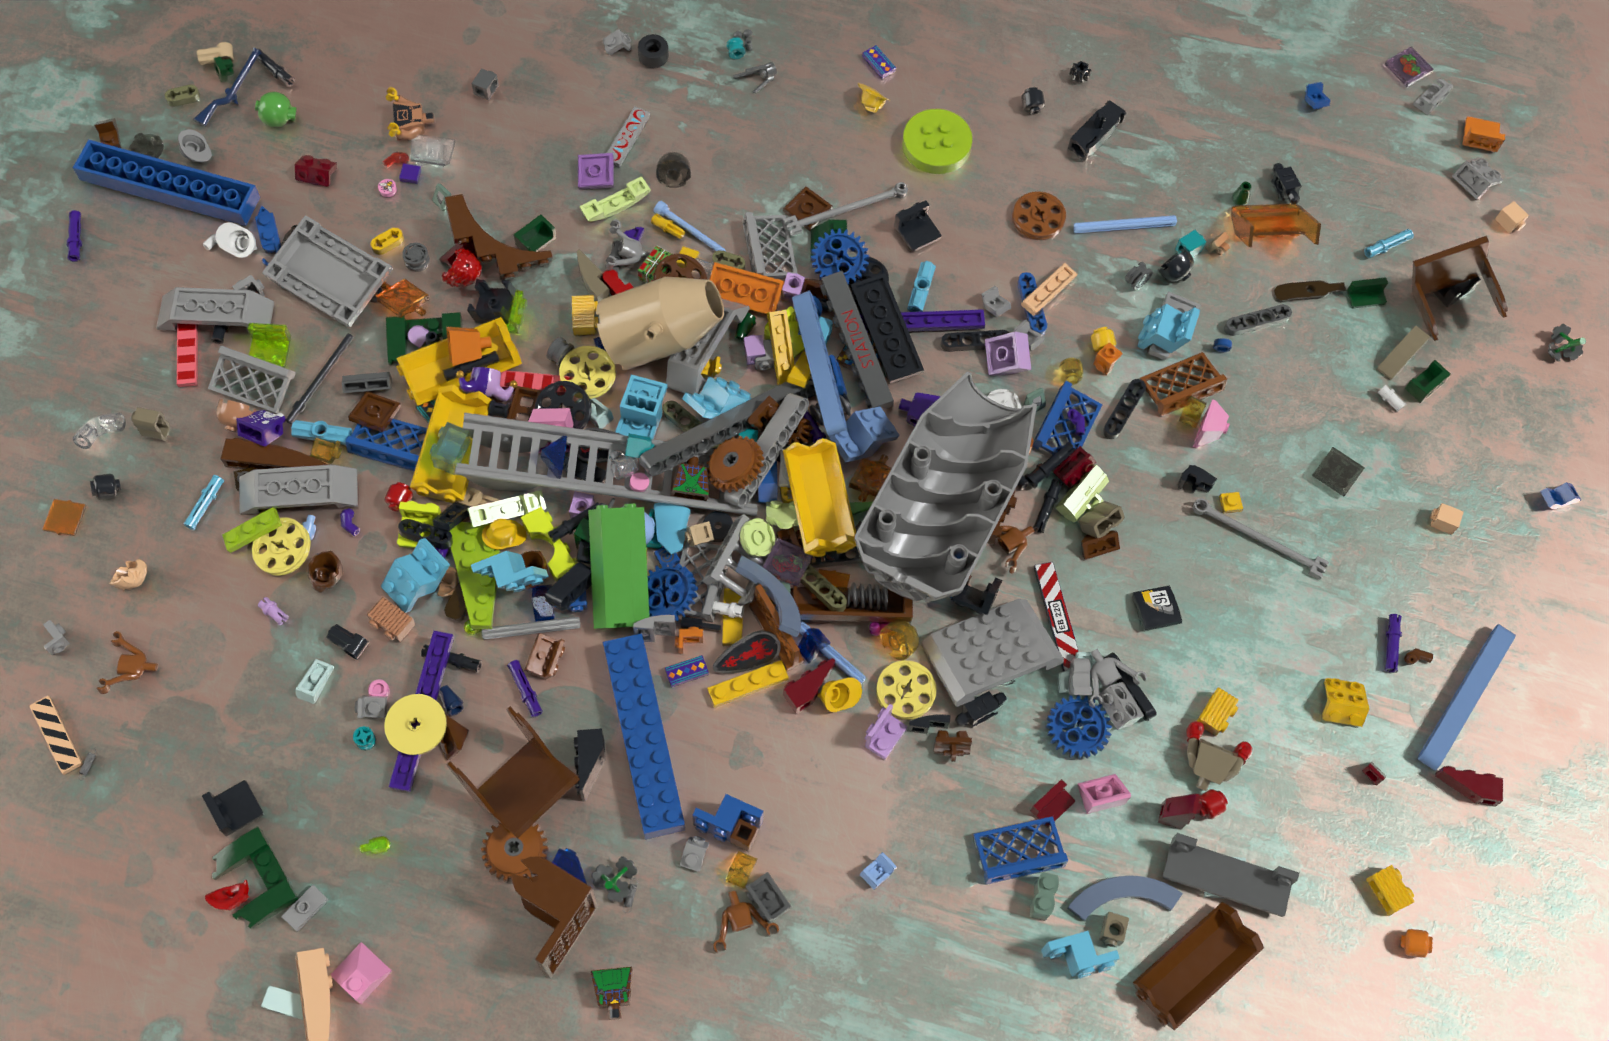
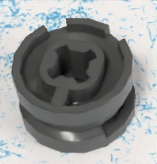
[402,243,430,272]
[1125,262,1153,290]
[546,337,574,366]

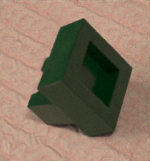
[213,56,234,82]

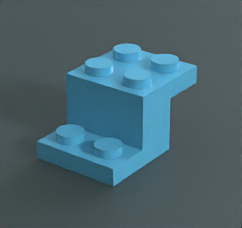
[1137,304,1200,353]
[615,374,668,440]
[682,377,752,419]
[381,538,450,613]
[471,551,548,593]
[1041,931,1120,979]

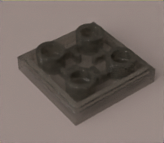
[1312,447,1365,497]

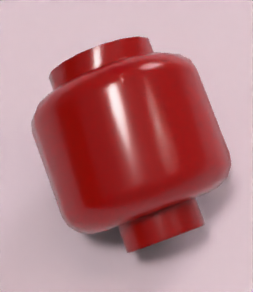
[384,482,413,512]
[1199,789,1228,820]

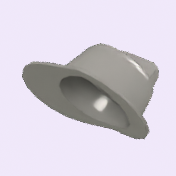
[178,129,212,162]

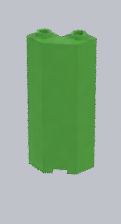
[588,504,649,629]

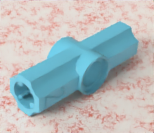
[907,261,936,312]
[291,420,353,445]

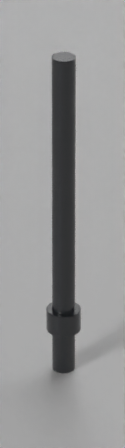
[285,333,354,424]

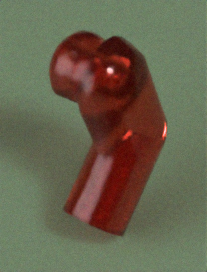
[382,152,409,169]

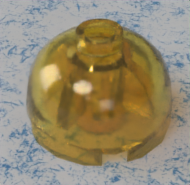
[880,620,919,661]

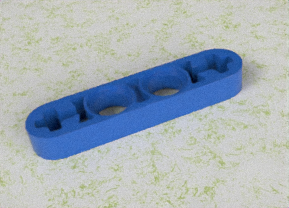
[1018,272,1047,335]

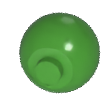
[255,92,297,128]

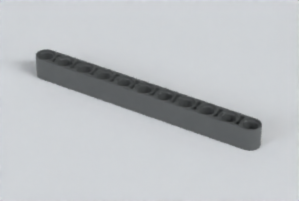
[639,378,816,476]

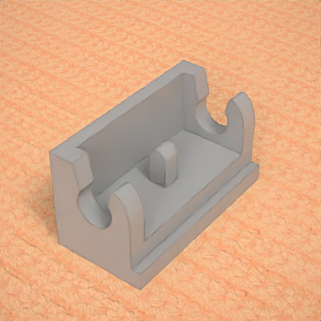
[1413,78,1453,115]

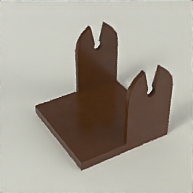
[1412,235,1508,341]
[447,706,580,839]
[512,856,598,979]

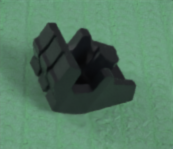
[1178,465,1217,493]

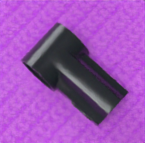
[326,624,370,660]

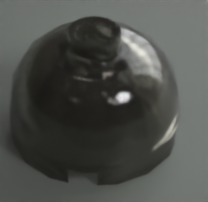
[656,152,691,188]

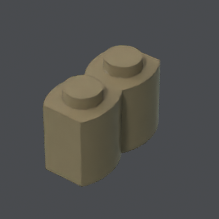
[131,407,171,441]
[1079,501,1125,538]

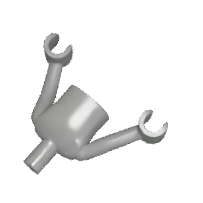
[605,219,650,270]
[1089,649,1147,708]

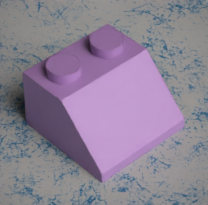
[985,332,1031,376]

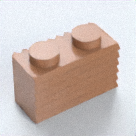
[367,597,415,642]

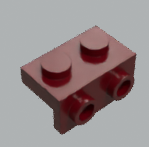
[295,155,337,187]
[1053,446,1097,488]

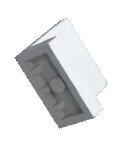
[1452,157,1503,200]

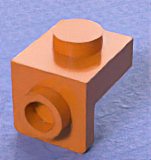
[1093,343,1122,375]
[675,627,703,654]

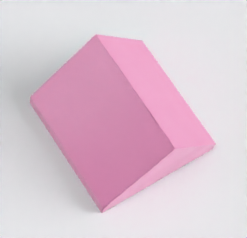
[1078,774,1131,814]

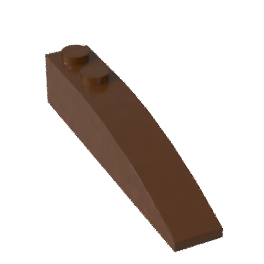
[220,438,328,470]

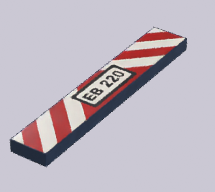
[1034,562,1079,671]

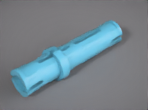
[1364,229,1414,258]
[183,475,225,530]

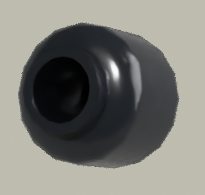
[1021,87,1045,114]
[90,474,121,500]

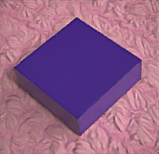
[399,164,422,184]

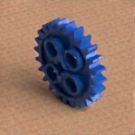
[811,229,869,286]
[647,562,698,621]
[1046,695,1112,760]

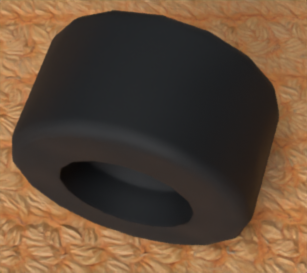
[638,34,669,68]

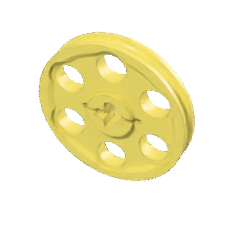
[559,346,616,399]
[252,518,311,576]
[876,660,936,720]

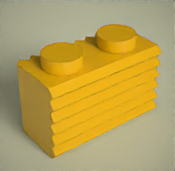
[572,295,599,336]
[1197,687,1239,736]
[1366,865,1415,916]

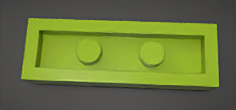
[222,507,282,553]

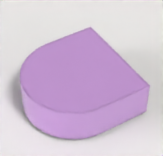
[408,325,429,348]

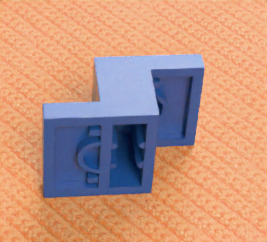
[693,794,764,842]

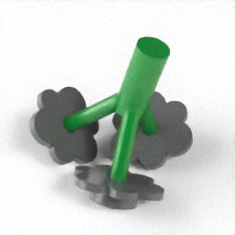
[1548,324,1586,362]
[591,857,638,902]

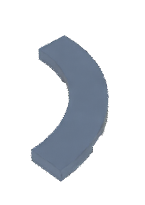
[735,556,801,637]
[1067,876,1183,921]

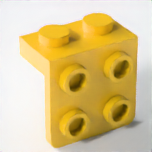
[1322,678,1369,727]

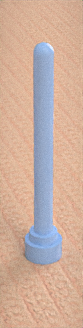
[653,201,726,251]

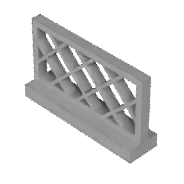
[742,212,798,279]
[208,346,296,413]
[668,541,732,622]

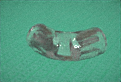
[73,413,126,449]

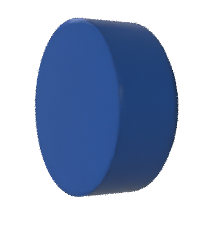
[1213,338,1232,352]

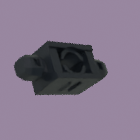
[1271,163,1302,205]
[955,691,1007,728]

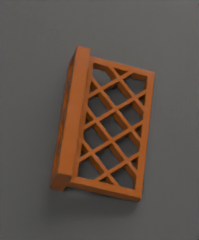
[1140,352,1227,416]
[749,584,804,671]

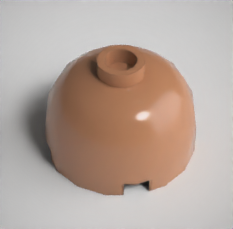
[216,399,257,432]

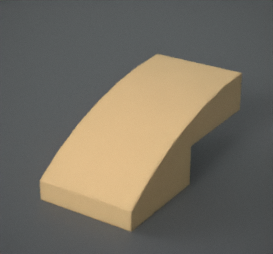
[456,487,500,507]

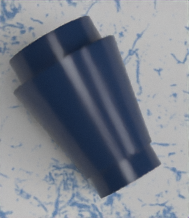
[439,685,464,716]

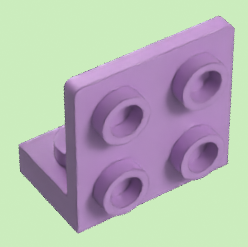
[865,704,908,760]

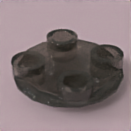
[129,133,164,158]

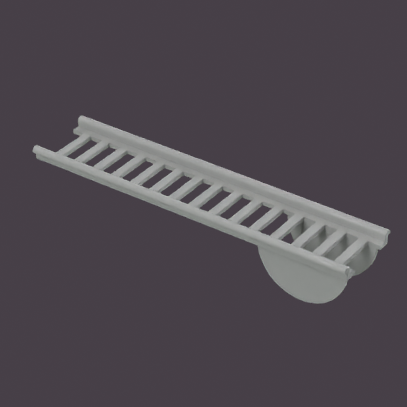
[455,413,758,516]

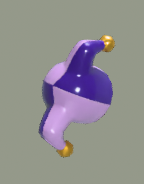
[456,367,518,401]

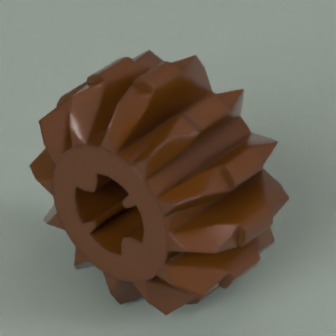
[787,417,814,445]

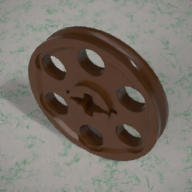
[653,254,708,281]

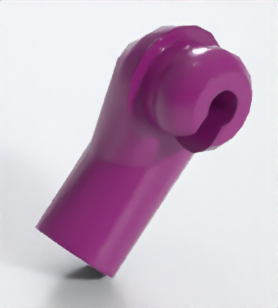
[869,622,897,636]

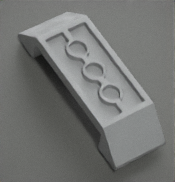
[156,287,274,334]
[666,299,750,394]
[239,465,358,515]

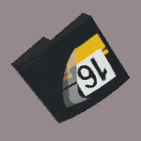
[1132,585,1182,631]

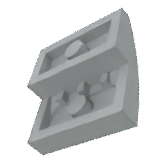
[633,615,676,642]

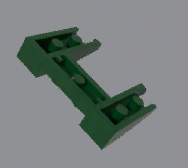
[386,312,463,365]
[212,826,299,929]

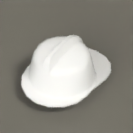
[216,222,258,258]

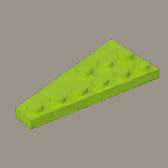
[450,522,501,629]

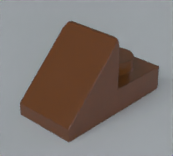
[94,118,122,148]

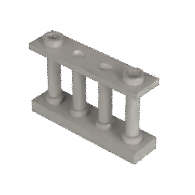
[703,514,780,606]

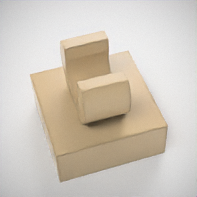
[1205,232,1230,255]

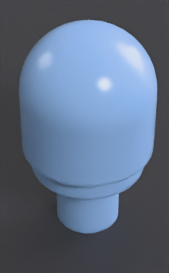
[301,515,316,542]

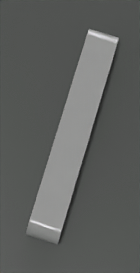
[724,393,809,508]

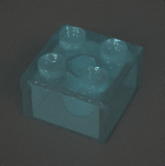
[430,422,471,475]

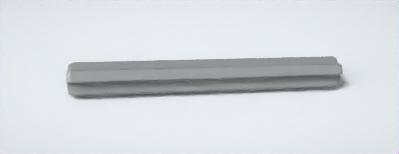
[482,617,581,639]

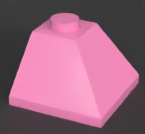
[1193,399,1230,448]
[330,942,392,1004]

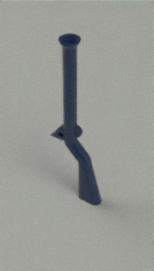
[193,47,262,127]

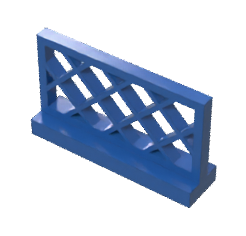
[1032,381,1103,461]
[345,419,427,471]
[973,816,1068,885]

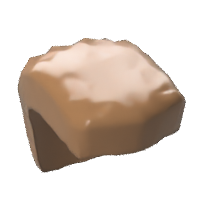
[437,567,458,597]

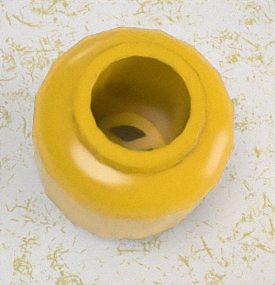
[1090,327,1116,352]

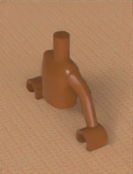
[998,526,1034,574]
[96,631,158,694]
[714,891,779,953]

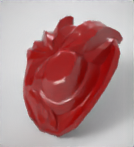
[205,880,249,911]

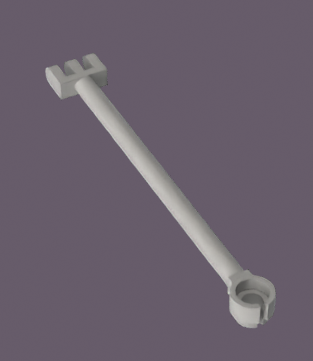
[783,182,908,236]
[1192,498,1329,579]

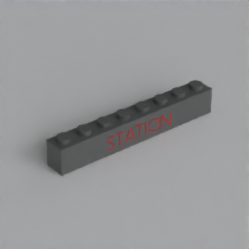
[820,271,894,410]

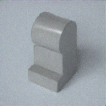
[1069,658,1092,695]

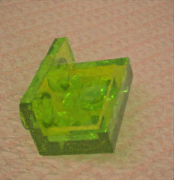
[506,290,527,334]

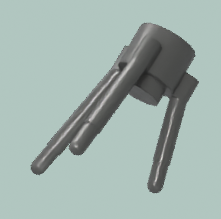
[733,62,777,93]

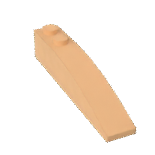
[295,948,333,1041]

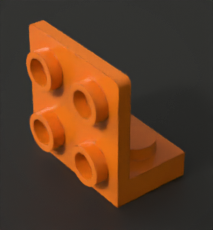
[1463,116,1505,152]

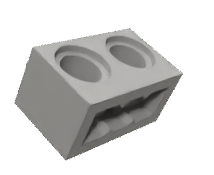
[1099,682,1144,730]

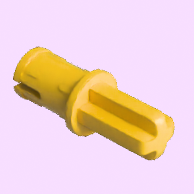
[651,213,685,239]

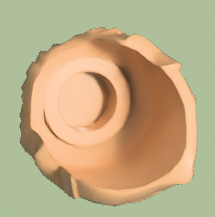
[109,559,147,591]

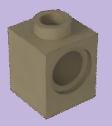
[1099,912,1129,947]

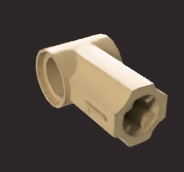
[197,42,234,65]

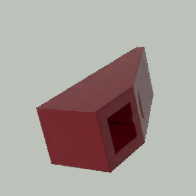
[783,658,835,714]
[1435,766,1503,807]
[1158,794,1202,830]

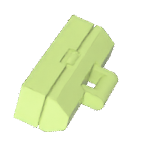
[1055,465,1109,522]

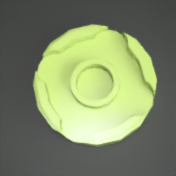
[740,518,775,557]

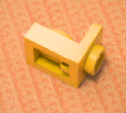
[701,356,722,379]

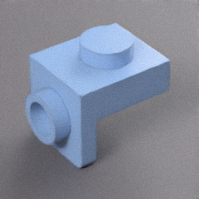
[860,852,896,890]

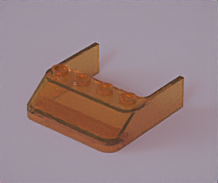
[1231,204,1321,247]

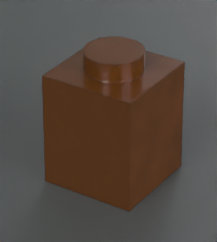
[730,819,758,852]

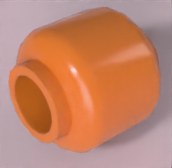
[1400,929,1433,958]

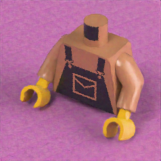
[385,87,435,141]

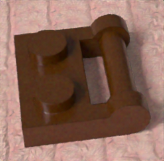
[748,396,780,433]

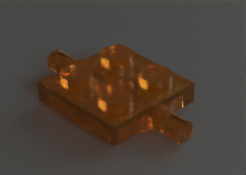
[376,279,429,318]
[849,454,892,502]

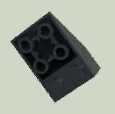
[574,728,605,801]

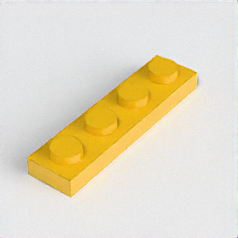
[767,310,795,386]
[707,660,789,708]

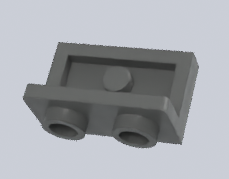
[745,872,792,922]

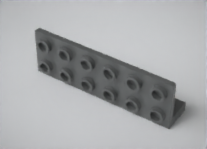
[1163,833,1299,917]

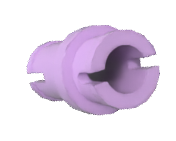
[258,597,289,625]

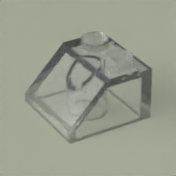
[410,135,455,168]

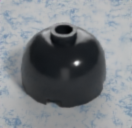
[1158,247,1194,282]

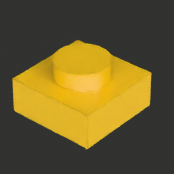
[1219,492,1243,514]

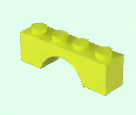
[521,507,578,582]

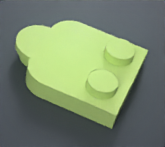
[766,500,799,529]

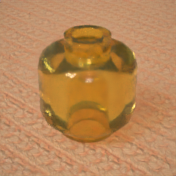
[1059,358,1084,385]

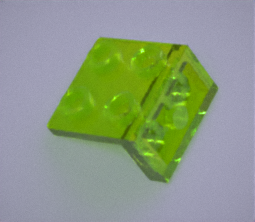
[248,323,291,368]

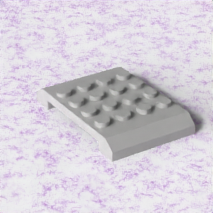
[262,215,393,327]
[921,599,1064,707]

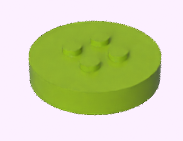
[902,109,973,174]

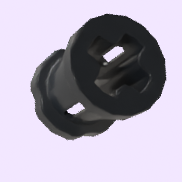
[488,400,511,419]

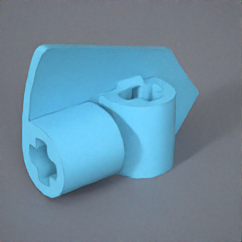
[654,503,690,555]

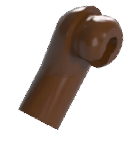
[1404,648,1433,665]

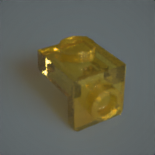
[1179,396,1207,429]
[310,438,342,464]
[726,851,757,889]

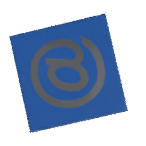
[654,547,680,568]

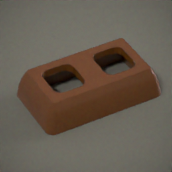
[507,386,540,422]

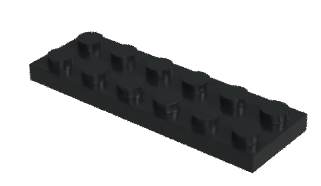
[850,273,924,384]

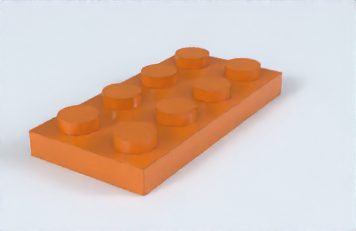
[710,262,784,315]

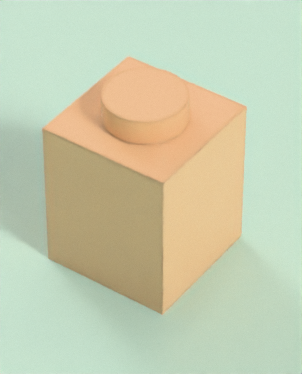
[1495,201,1529,233]
[1430,503,1464,535]

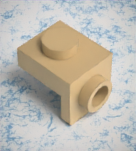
[685,521,714,546]

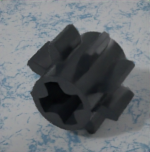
[1069,61,1092,83]

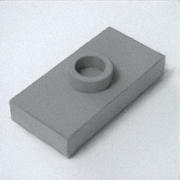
[281,885,329,932]

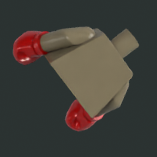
[1186,721,1253,791]

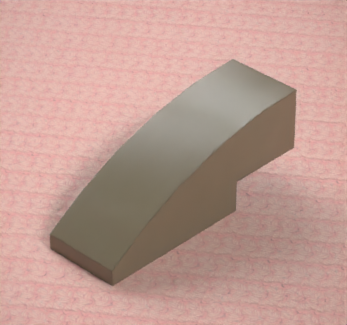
[577,249,610,303]
[1377,326,1430,380]

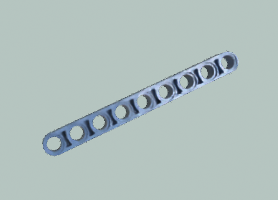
[792,291,847,436]
[1417,624,1516,771]

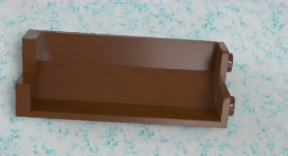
[790,583,913,623]
[1133,902,1264,1031]

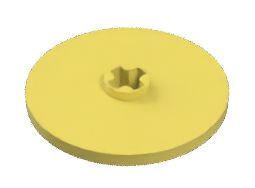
[384,694,447,755]

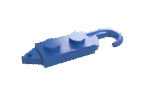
[255,206,281,266]

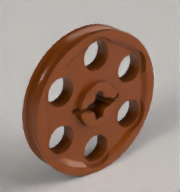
[1012,191,1066,240]

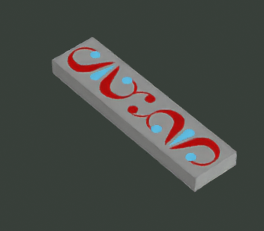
[607,107,650,168]

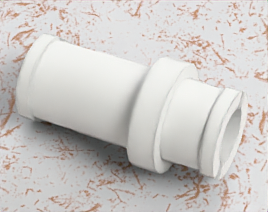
[1378,385,1406,412]
[712,601,744,618]

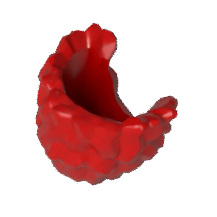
[442,249,482,287]

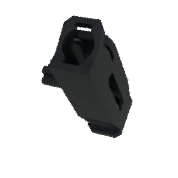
[1068,100,1126,161]

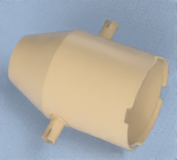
[596,277,724,370]

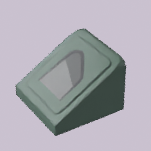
[432,183,452,211]
[1024,388,1046,412]

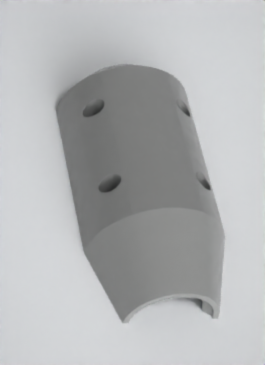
[854,371,1037,602]

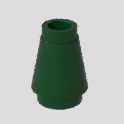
[1232,181,1251,206]
[735,313,756,341]

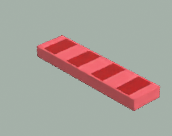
[177,323,198,387]
[500,371,574,395]

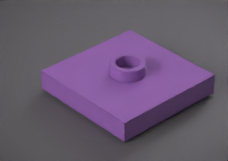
[578,153,614,190]

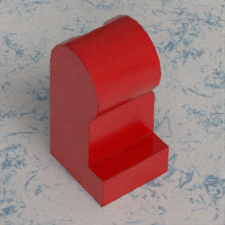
[602,269,634,296]

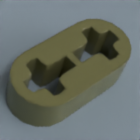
[165,85,200,107]
[712,250,745,270]

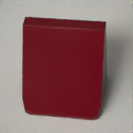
[1362,762,1386,785]

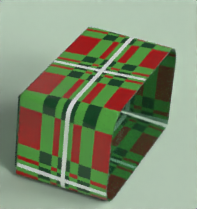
[637,245,672,283]

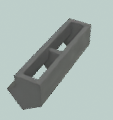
[342,372,392,393]

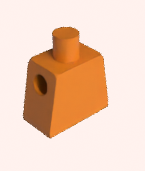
[446,327,492,366]

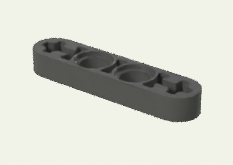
[1224,304,1292,336]

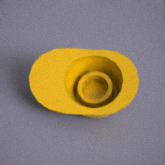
[858,83,890,113]
[482,518,527,550]
[817,677,862,712]

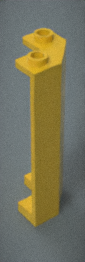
[396,317,522,406]
[410,384,492,503]
[783,439,856,557]

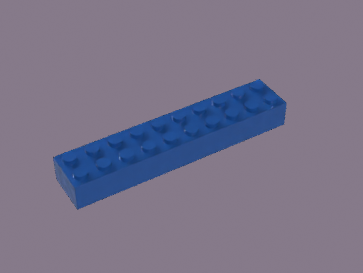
[73,139,260,226]
[603,633,685,840]

